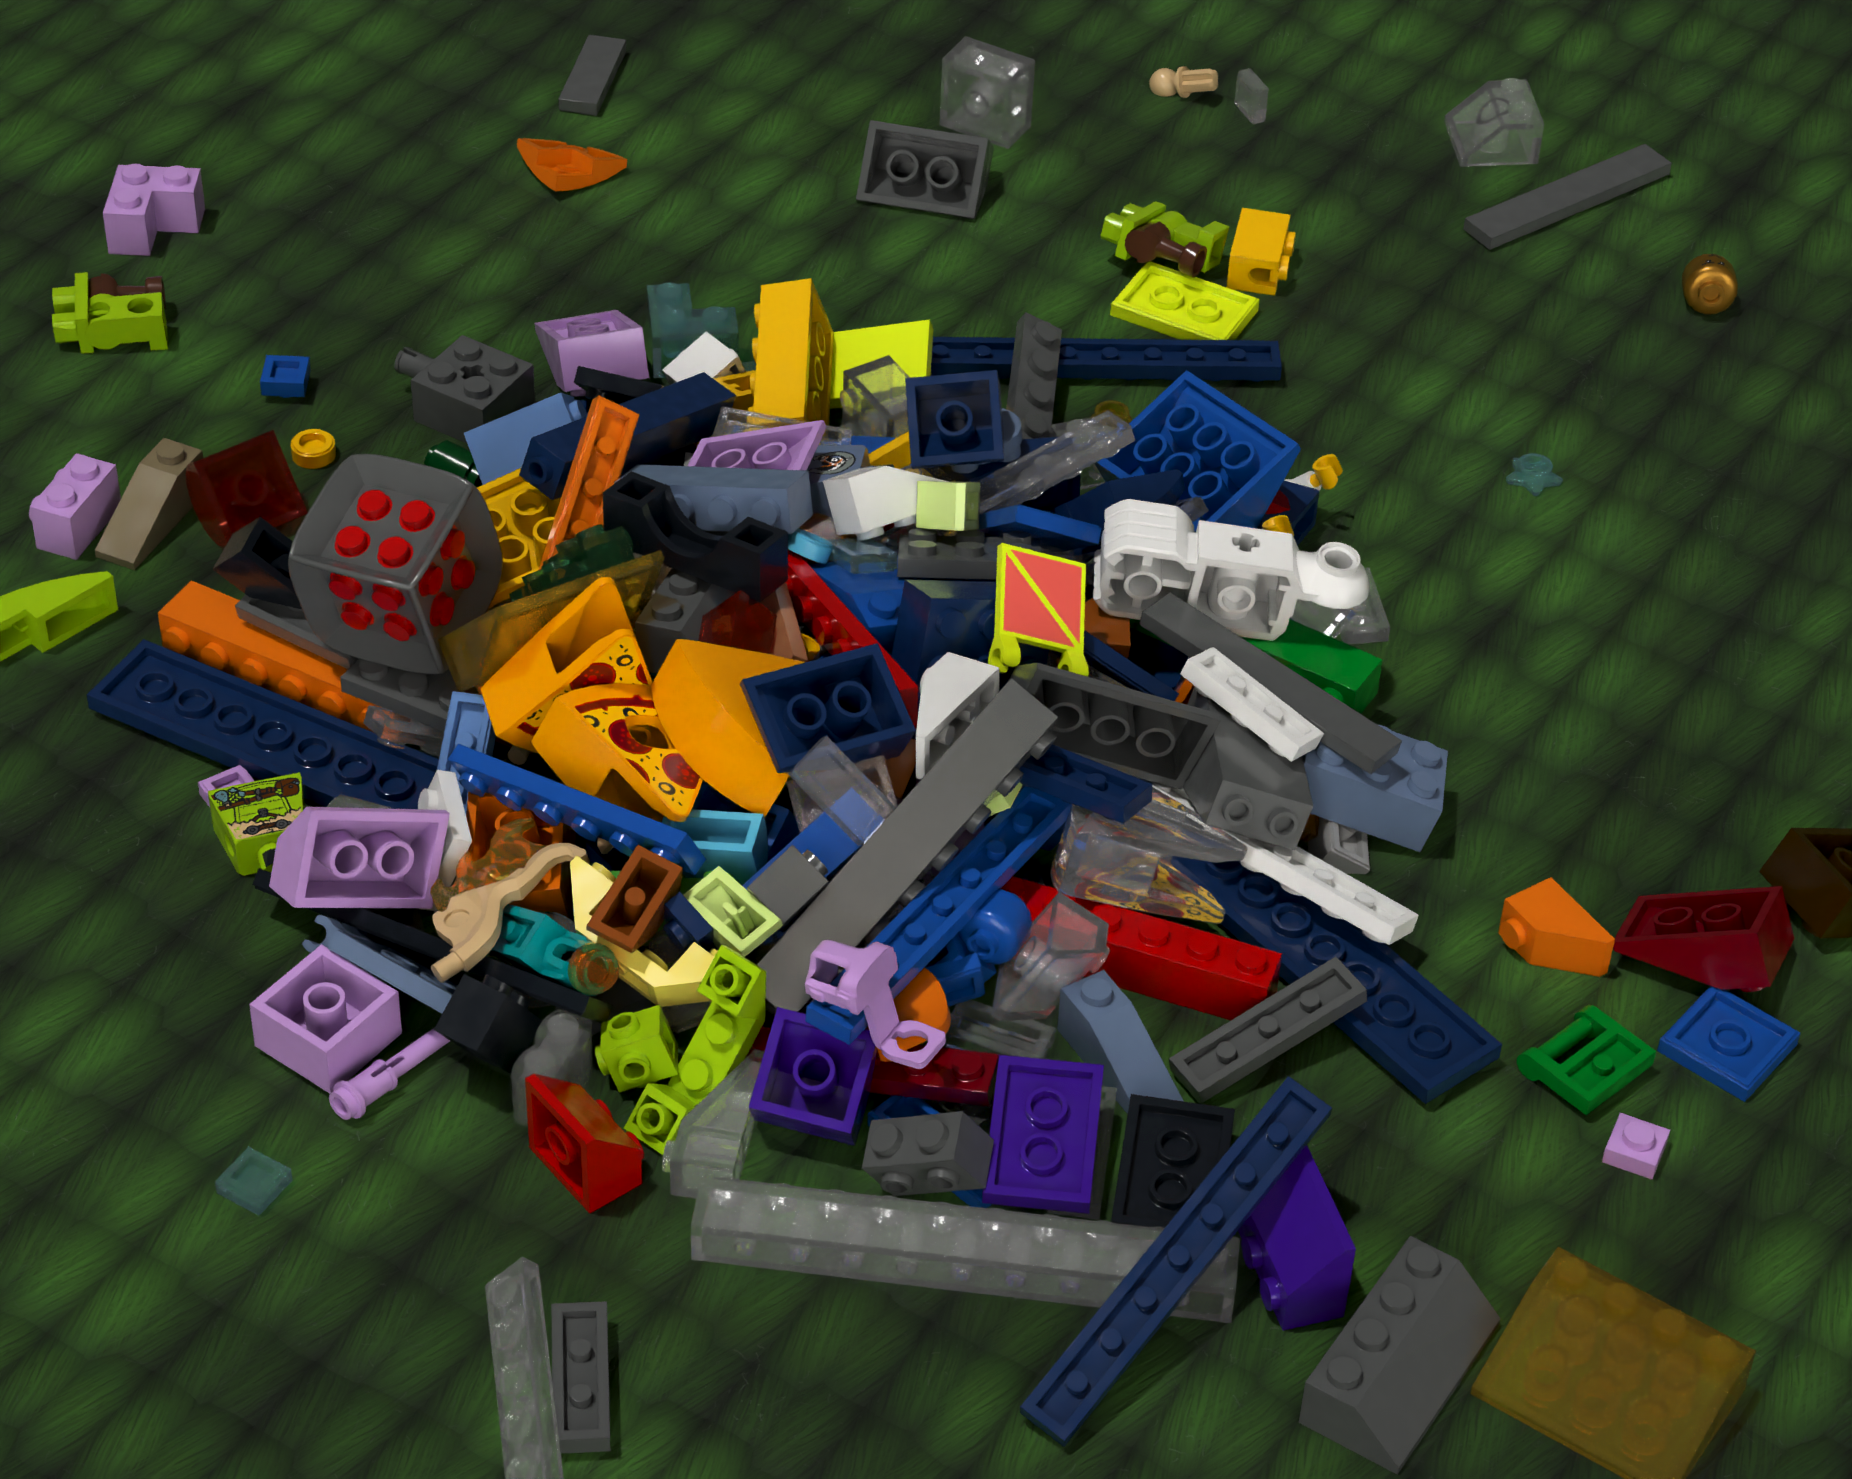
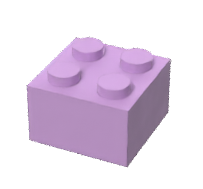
[249,944,402,1094]

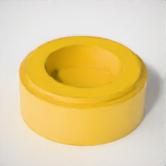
[291,429,336,469]

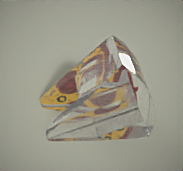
[1050,777,1248,924]

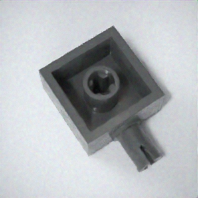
[394,335,535,443]

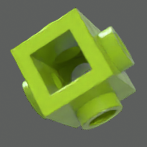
[595,1004,678,1093]

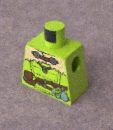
[208,772,305,876]

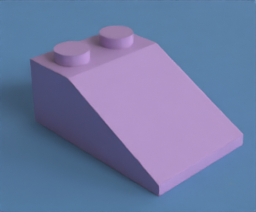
[534,310,649,397]
[688,420,827,470]

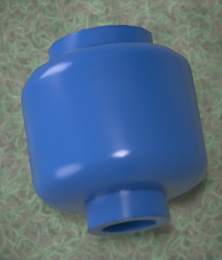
[958,889,1033,965]

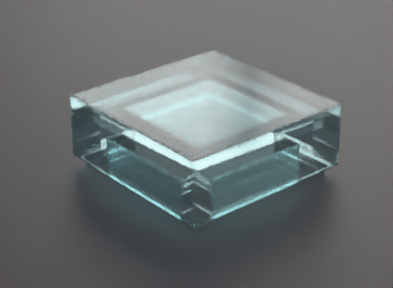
[215,1147,293,1216]

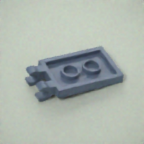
[302,915,458,1014]

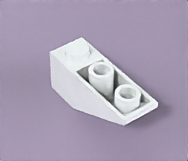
[823,466,949,541]

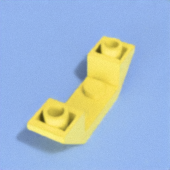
[570,855,718,1007]

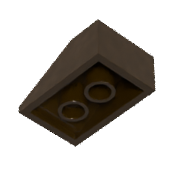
[1759,828,1852,938]

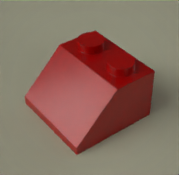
[525,1074,644,1214]

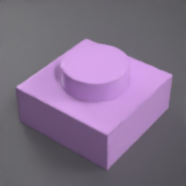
[1602,1113,1670,1179]

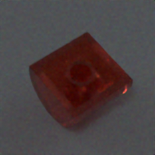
[186,430,308,548]

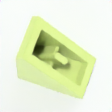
[916,481,980,531]
[683,866,783,957]

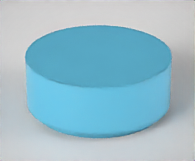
[788,528,833,564]

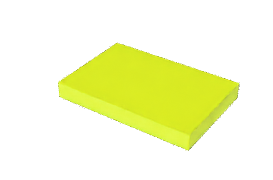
[1110,261,1260,340]
[830,319,934,409]

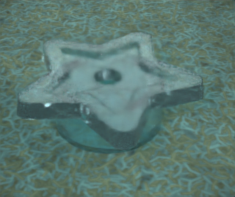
[1506,453,1563,496]

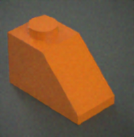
[1498,877,1615,977]

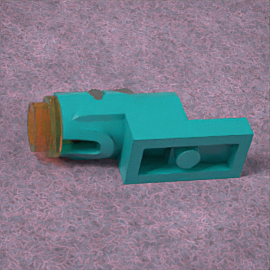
[487,904,619,996]

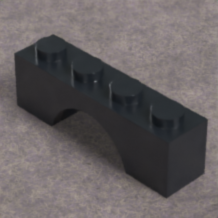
[603,471,788,602]

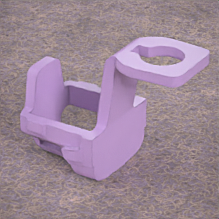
[805,940,946,1069]

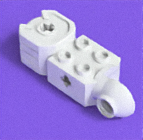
[1093,499,1370,641]

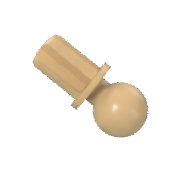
[1149,66,1218,98]

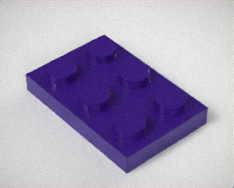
[982,1055,1104,1214]

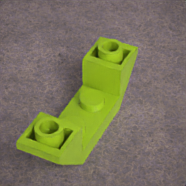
[623,945,766,1155]

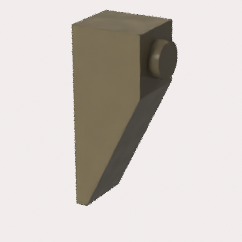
[95,438,207,570]

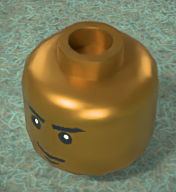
[1682,254,1738,314]

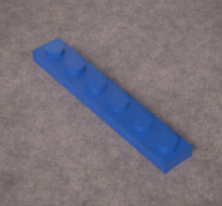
[447,744,706,876]

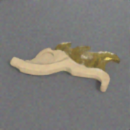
[430,818,590,983]

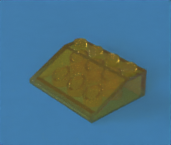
[438,550,664,695]
[1470,1247,1756,1479]

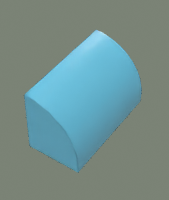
[662,809,768,885]

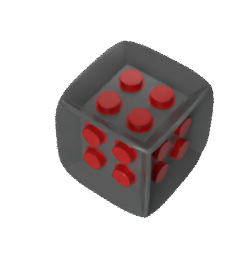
[288,454,503,674]

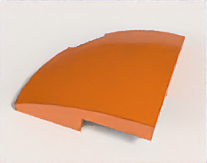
[517,138,628,192]

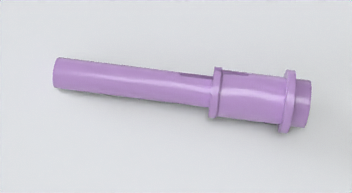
[329,1027,450,1120]

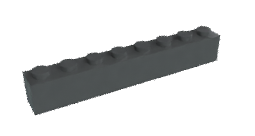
[757,678,1058,1017]

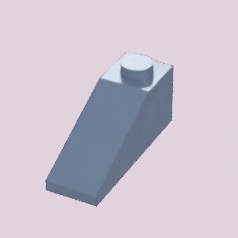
[1057,970,1183,1114]

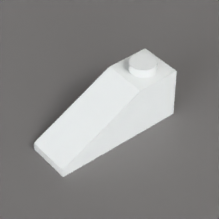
[916,652,999,779]

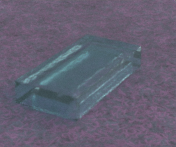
[827,538,897,574]

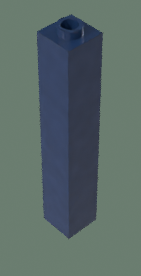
[519,372,736,500]

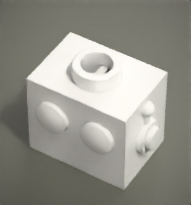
[662,331,746,385]

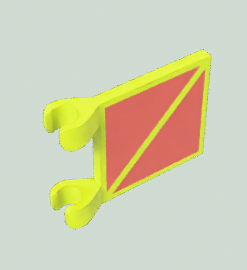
[988,543,1089,677]

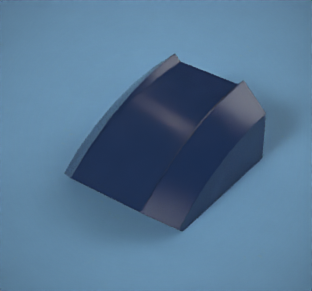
[1054,469,1185,555]

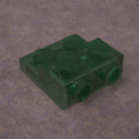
[509,524,636,612]

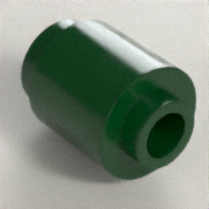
[424,440,482,488]

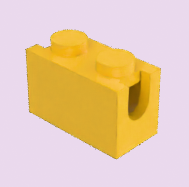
[1226,208,1296,296]

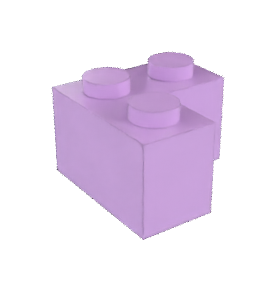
[103,164,205,256]

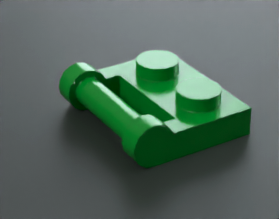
[1517,1005,1656,1115]

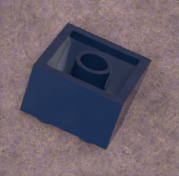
[905,370,1004,469]

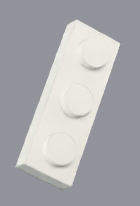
[1180,647,1324,762]

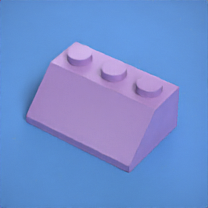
[269,807,450,909]

